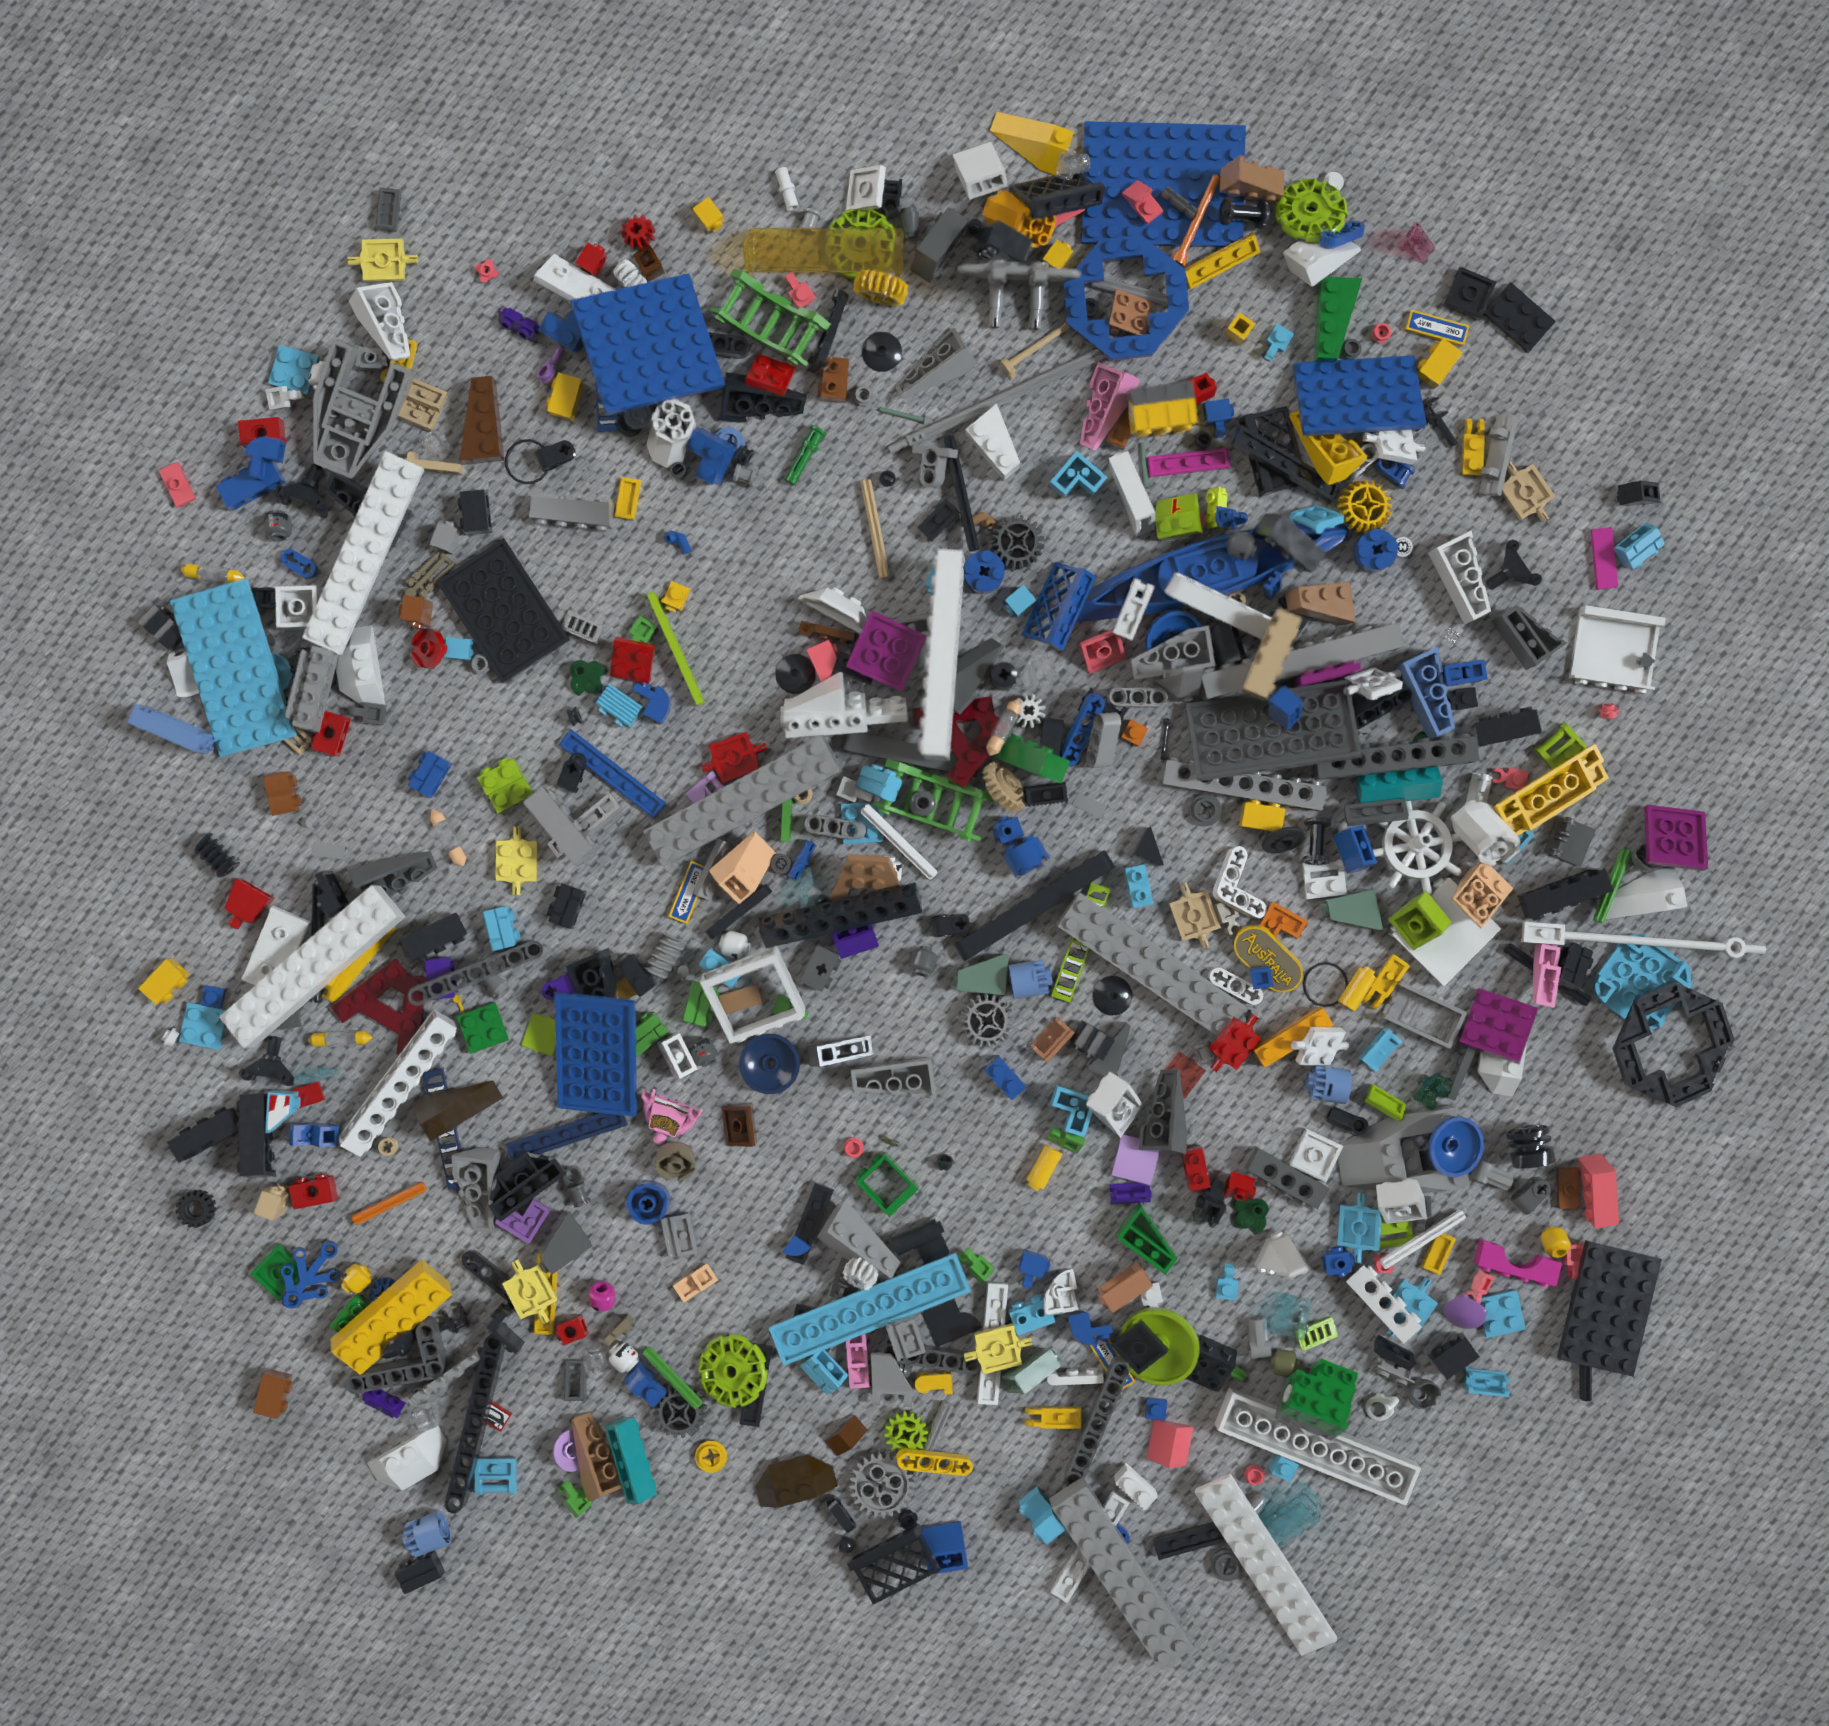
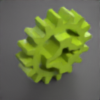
[884,1410,928,1451]

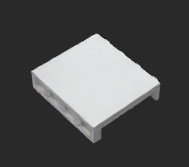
[1569,605,1666,694]
[1388,877,1501,986]

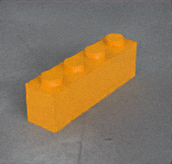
[1252,1007,1334,1068]

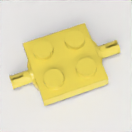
[348,238,418,282]
[496,827,538,895]
[502,1259,558,1324]
[964,1324,1032,1374]

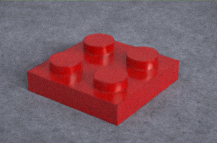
[745,354,796,396]
[610,637,655,684]

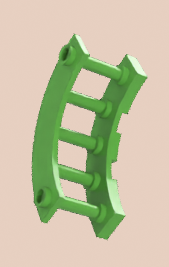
[709,269,831,366]
[872,759,994,842]

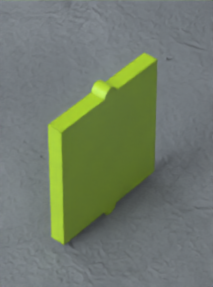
[521,1012,556,1057]

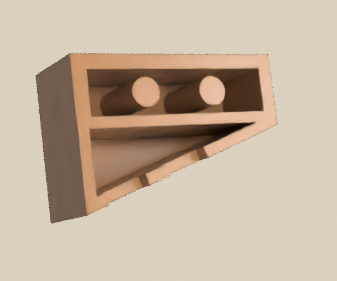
[1220,155,1285,204]
[1285,582,1356,626]

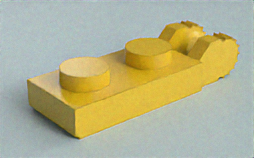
[1461,418,1485,476]
[1362,954,1410,1010]
[1025,1406,1082,1429]

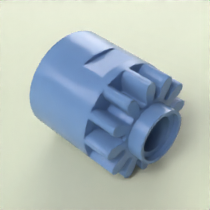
[1008,960,1053,999]
[1305,1065,1352,1104]
[402,1511,451,1557]

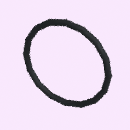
[505,439,548,484]
[1303,962,1348,1007]

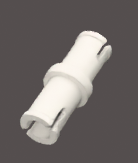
[775,167,799,211]

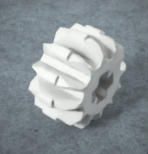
[613,259,647,288]
[1012,694,1045,728]
[843,1257,879,1290]

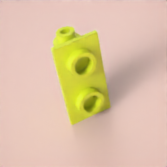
[1205,486,1228,530]

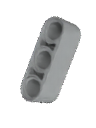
[1107,688,1168,708]
[1086,712,1121,768]
[805,815,866,839]

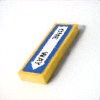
[1405,309,1469,347]
[669,861,705,924]
[1090,1336,1136,1389]

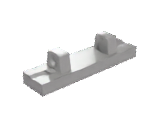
[1479,415,1519,496]
[547,792,623,860]

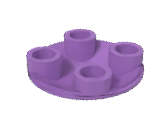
[1444,1294,1486,1329]

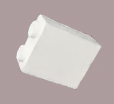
[953,142,1008,200]

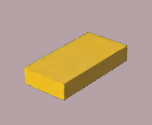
[614,477,642,521]
[1421,1233,1456,1275]

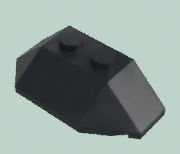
[488,1152,567,1222]

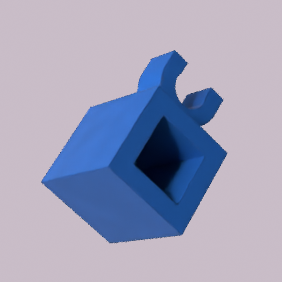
[1202,398,1234,439]
[1018,1249,1050,1289]

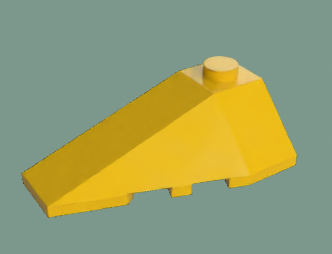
[990,112,1074,175]
[1289,411,1367,485]

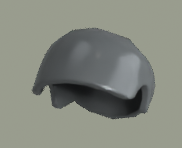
[1631,841,1661,873]
[1408,1378,1441,1409]

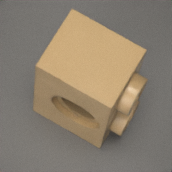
[254,1183,291,1221]

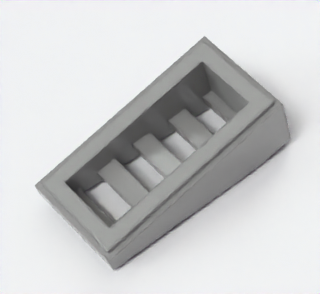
[562,611,606,645]

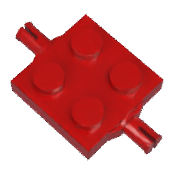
[701,732,768,783]
[1209,1013,1261,1073]

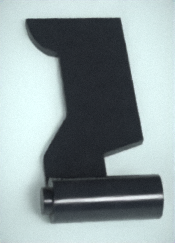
[890,1219,982,1347]

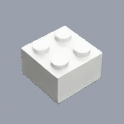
[275,586,323,630]
[1376,1179,1427,1224]

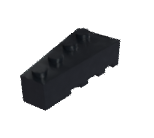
[237,1093,276,1178]

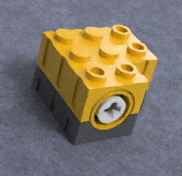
[1126,381,1197,437]

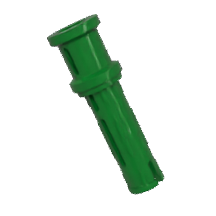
[784,424,827,485]

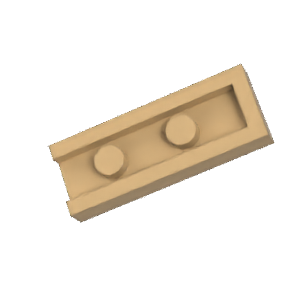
[406,451,464,475]

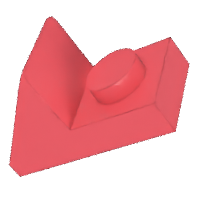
[1122,180,1163,225]

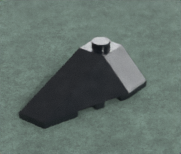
[720,372,807,423]

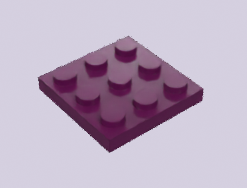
[846,610,927,692]
[1289,660,1362,688]
[1644,805,1708,871]
[1459,988,1538,1064]

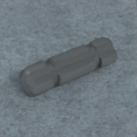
[1161,186,1197,219]

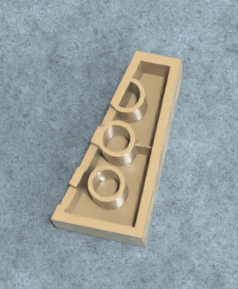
[1241,609,1302,701]

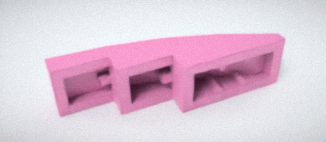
[1533,943,1561,1007]
[846,1333,870,1389]

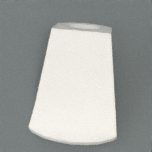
[167,647,199,697]

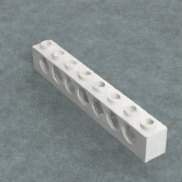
[338,1009,457,1157]

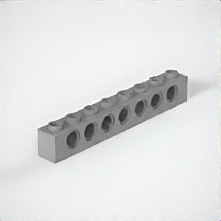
[1161,757,1326,811]

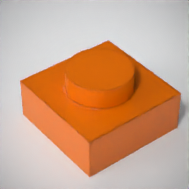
[1121,719,1148,747]

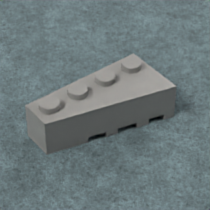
[523,787,597,866]
[817,1200,900,1283]

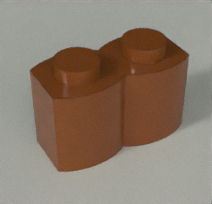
[263,771,302,816]

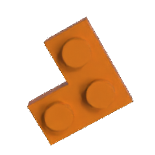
[1258,901,1308,938]

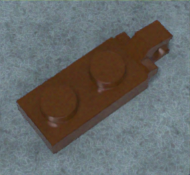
[799,621,856,644]

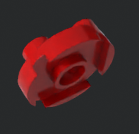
[411,628,448,669]

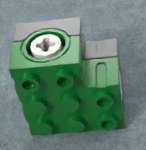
[1275,1358,1358,1441]

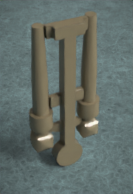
[405,550,455,598]

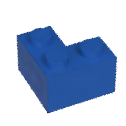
[539,308,584,352]
[686,428,737,485]

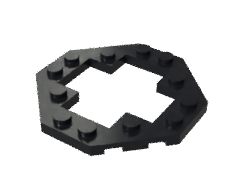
[1612,981,1735,1107]

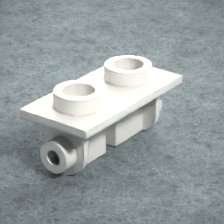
[1465,773,1493,804]

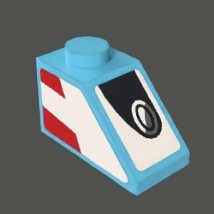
[265,1090,301,1133]

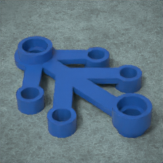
[281,1240,340,1309]

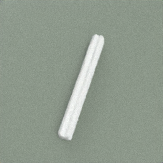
[860,804,937,880]
[1380,1210,1466,1269]

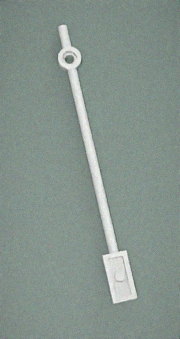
[1521,922,1766,958]

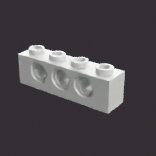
[1346,1264,1422,1344]

